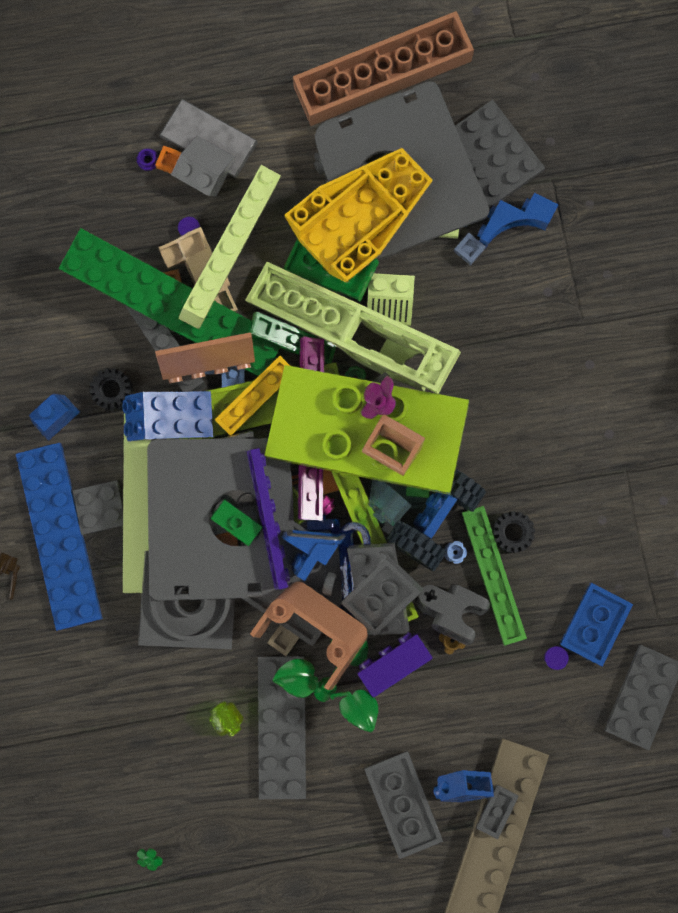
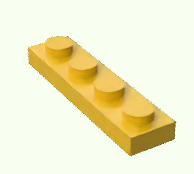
[215,356,290,436]

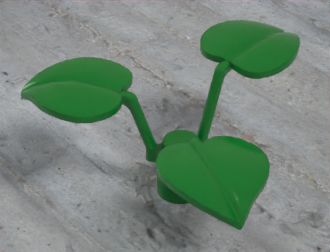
[272,639,378,732]

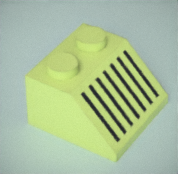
[367,273,415,326]

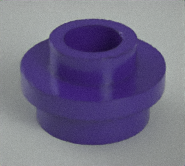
[137,149,158,171]

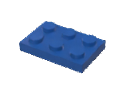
[559,583,633,667]

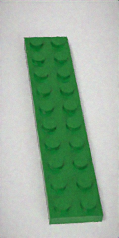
[59,228,280,376]

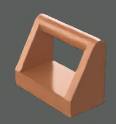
[362,414,425,476]

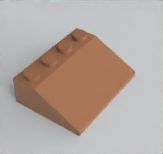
[155,332,255,384]

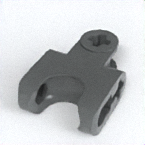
[417,584,490,645]

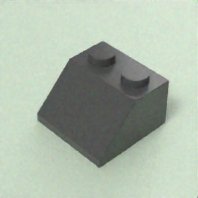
[171,136,236,197]

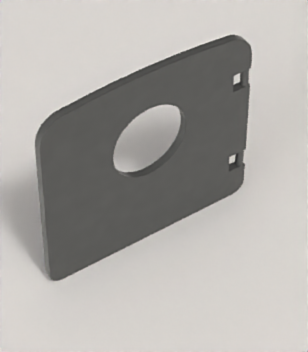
[315,81,489,260]
[147,438,294,601]

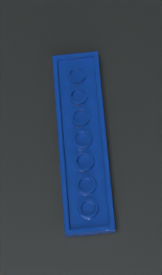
[16,443,103,631]

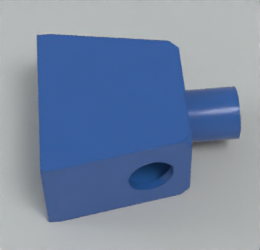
[29,394,80,441]
[434,770,494,802]

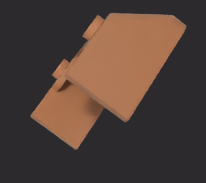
[250,582,368,690]

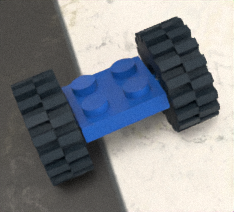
[386,469,486,572]

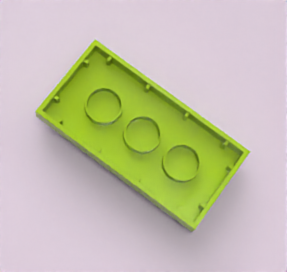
[264,365,469,495]

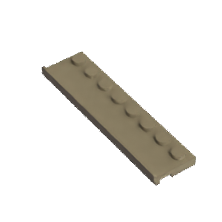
[444,738,549,913]

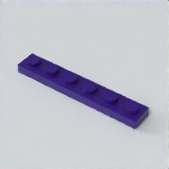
[246,448,290,590]

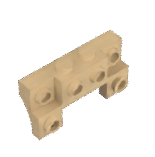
[159,227,238,312]

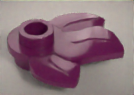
[361,376,396,419]

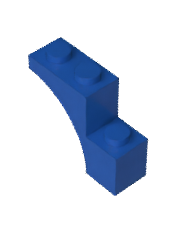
[477,193,558,249]

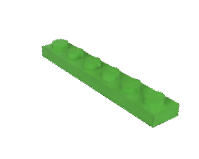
[461,506,527,645]

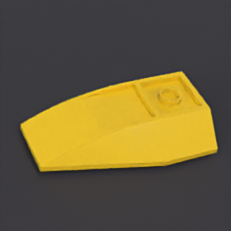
[285,148,433,283]

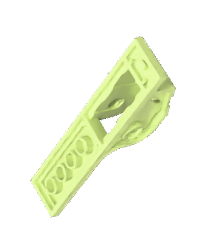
[245,262,461,394]

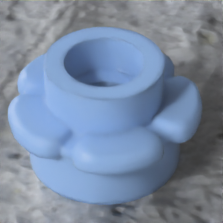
[445,541,467,564]

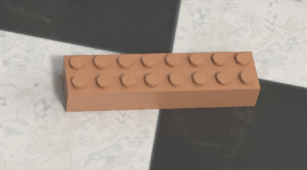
[293,11,474,126]

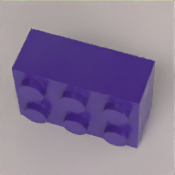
[357,632,433,698]

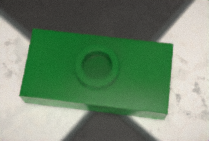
[210,500,262,546]

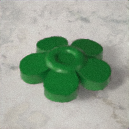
[137,848,163,871]

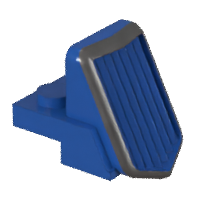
[281,529,345,581]

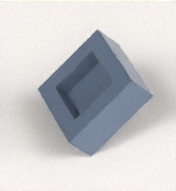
[454,233,486,266]

